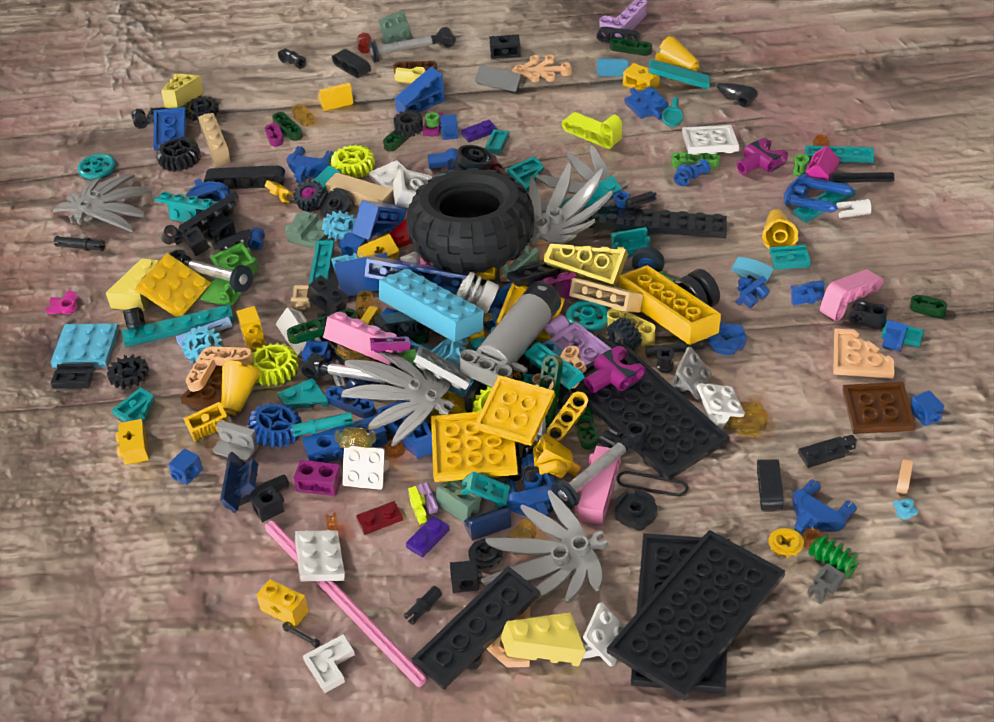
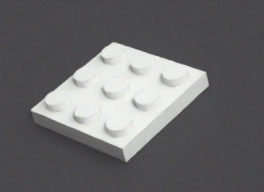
[682,125,739,155]

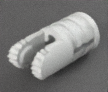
[836,199,871,218]

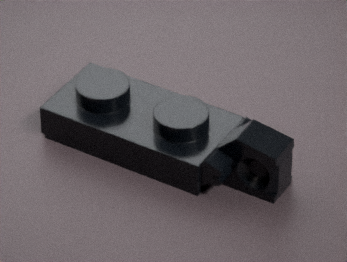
[798,435,857,468]

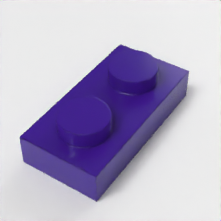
[461,120,497,143]
[406,516,450,558]

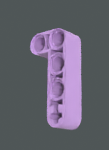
[599,0,647,38]

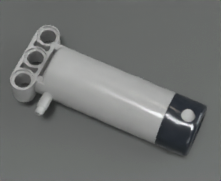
[460,281,561,387]

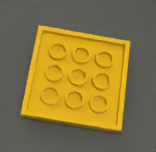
[431,412,518,482]

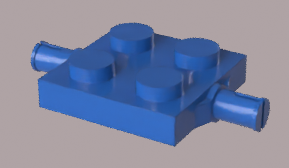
[624,86,668,120]

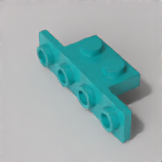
[154,192,217,222]

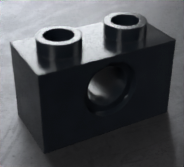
[489,34,521,59]
[307,275,348,312]

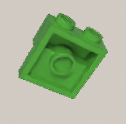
[210,242,259,281]

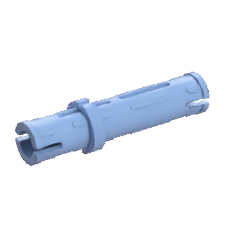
[176,316,232,347]

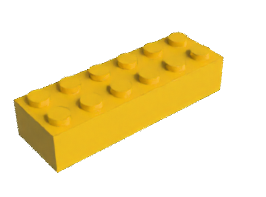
[618,265,721,345]

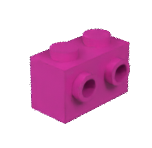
[805,145,840,181]

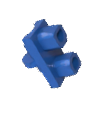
[735,276,770,308]
[790,280,825,305]

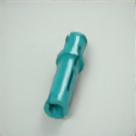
[292,411,354,437]

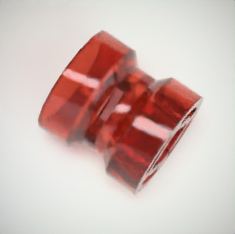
[357,33,372,54]

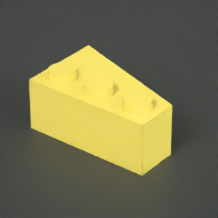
[162,73,203,108]
[106,259,159,311]
[501,612,585,666]

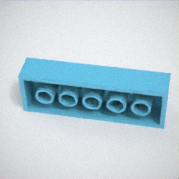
[379,269,484,342]

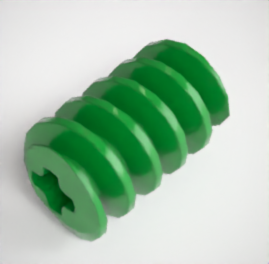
[808,534,859,579]

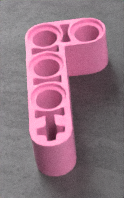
[820,269,884,321]

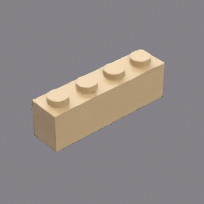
[198,113,231,167]
[325,172,395,206]
[569,278,643,312]

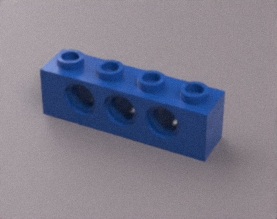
[302,415,388,463]

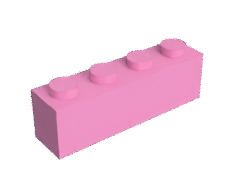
[323,312,397,365]
[575,446,621,525]

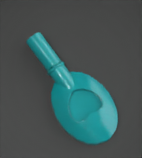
[662,97,683,127]

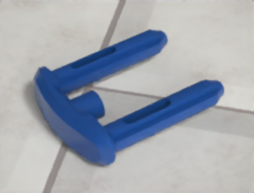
[783,174,853,213]

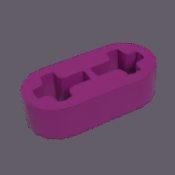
[265,123,284,147]

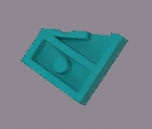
[507,156,544,192]
[278,378,329,409]
[112,387,155,423]

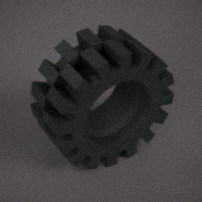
[393,110,423,137]

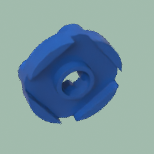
[707,322,746,355]

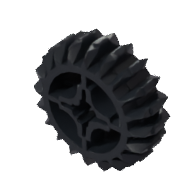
[156,137,201,172]

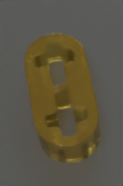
[291,105,314,126]
[356,290,374,319]
[507,519,537,555]

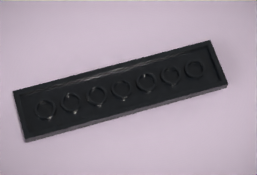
[585,206,727,238]

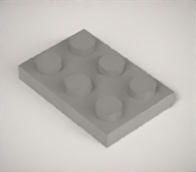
[413,345,470,390]

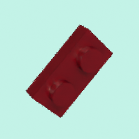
[356,501,403,535]

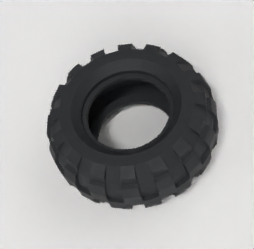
[406,168,535,273]

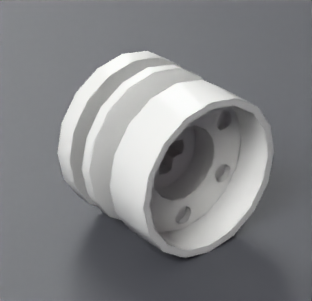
[456,272,499,319]

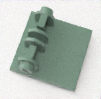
[378,10,413,44]

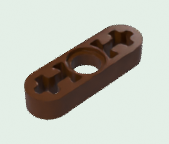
[393,61,438,74]

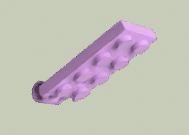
[545,314,611,365]

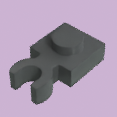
[807,563,846,604]

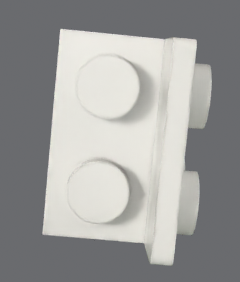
[697,383,745,429]
[343,445,389,489]
[582,603,625,666]

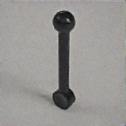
[282,622,320,647]

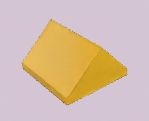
[318,83,354,111]

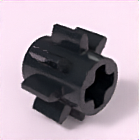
[599,428,622,448]

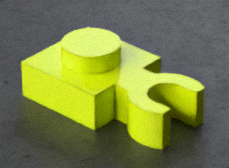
[408,486,427,525]

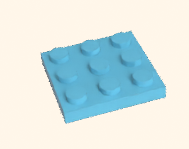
[50,323,119,368]

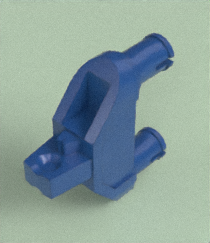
[286,146,334,183]
[185,179,230,213]
[504,473,557,517]
[792,479,857,536]

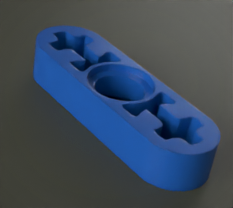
[325,386,375,419]

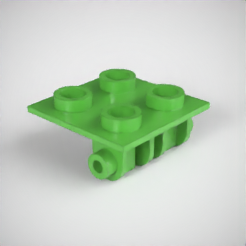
[200,277,242,307]

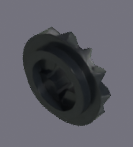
[468,539,503,569]

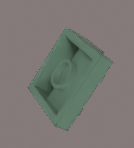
[285,211,328,249]

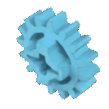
[322,211,357,241]
[182,326,223,363]

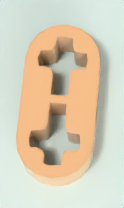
[896,459,913,494]

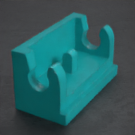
[612,227,650,257]
[461,471,510,508]

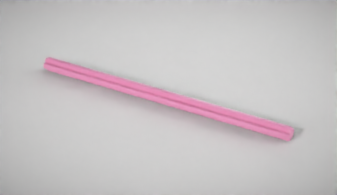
[265,521,427,687]

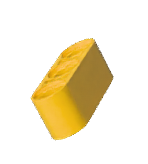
[546,392,588,444]

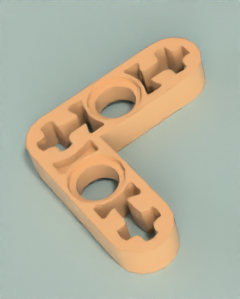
[186,347,254,392]

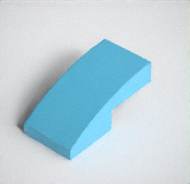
[731,257,774,283]

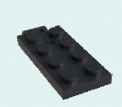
[161,192,239,245]

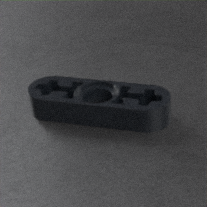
[596,27,641,43]

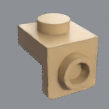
[291,285,312,310]

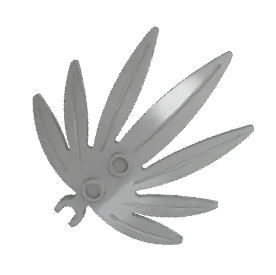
[536,145,630,235]
[529,163,613,246]
[53,174,152,233]
[341,352,454,446]
[481,490,609,603]

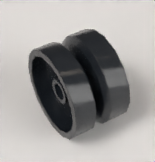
[453,144,494,171]
[675,268,720,308]

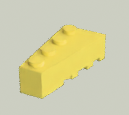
[544,244,628,287]

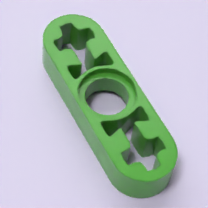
[671,152,720,168]

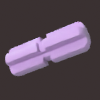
[419,482,439,514]

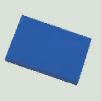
[153,107,186,151]
[334,252,388,298]

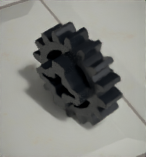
[185,96,219,122]
[106,354,149,390]

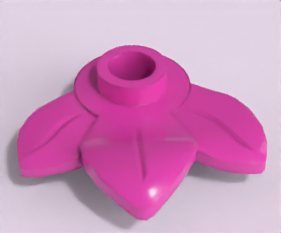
[45,290,78,314]

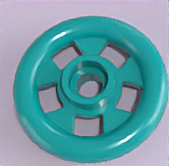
[77,154,116,180]
[566,300,609,332]

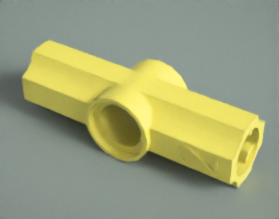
[395,67,443,83]

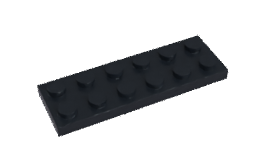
[411,566,541,690]

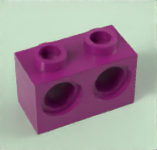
[293,460,342,496]

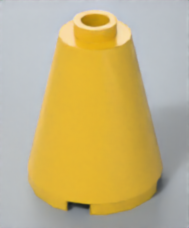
[655,36,700,72]
[762,209,798,249]
[221,360,261,416]

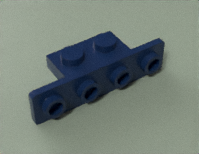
[220,452,259,513]

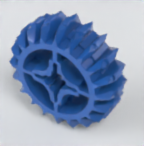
[248,402,302,449]

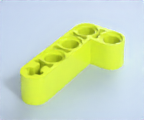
[562,112,622,149]

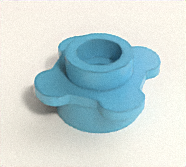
[893,498,918,519]

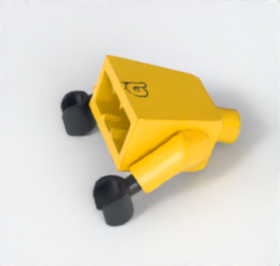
[522,433,581,481]

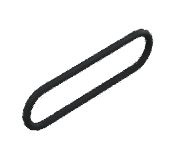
[617,471,688,496]

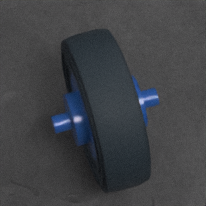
[632,247,665,272]

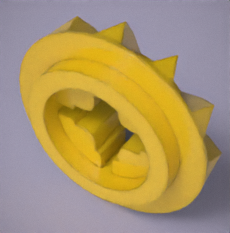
[768,528,804,558]

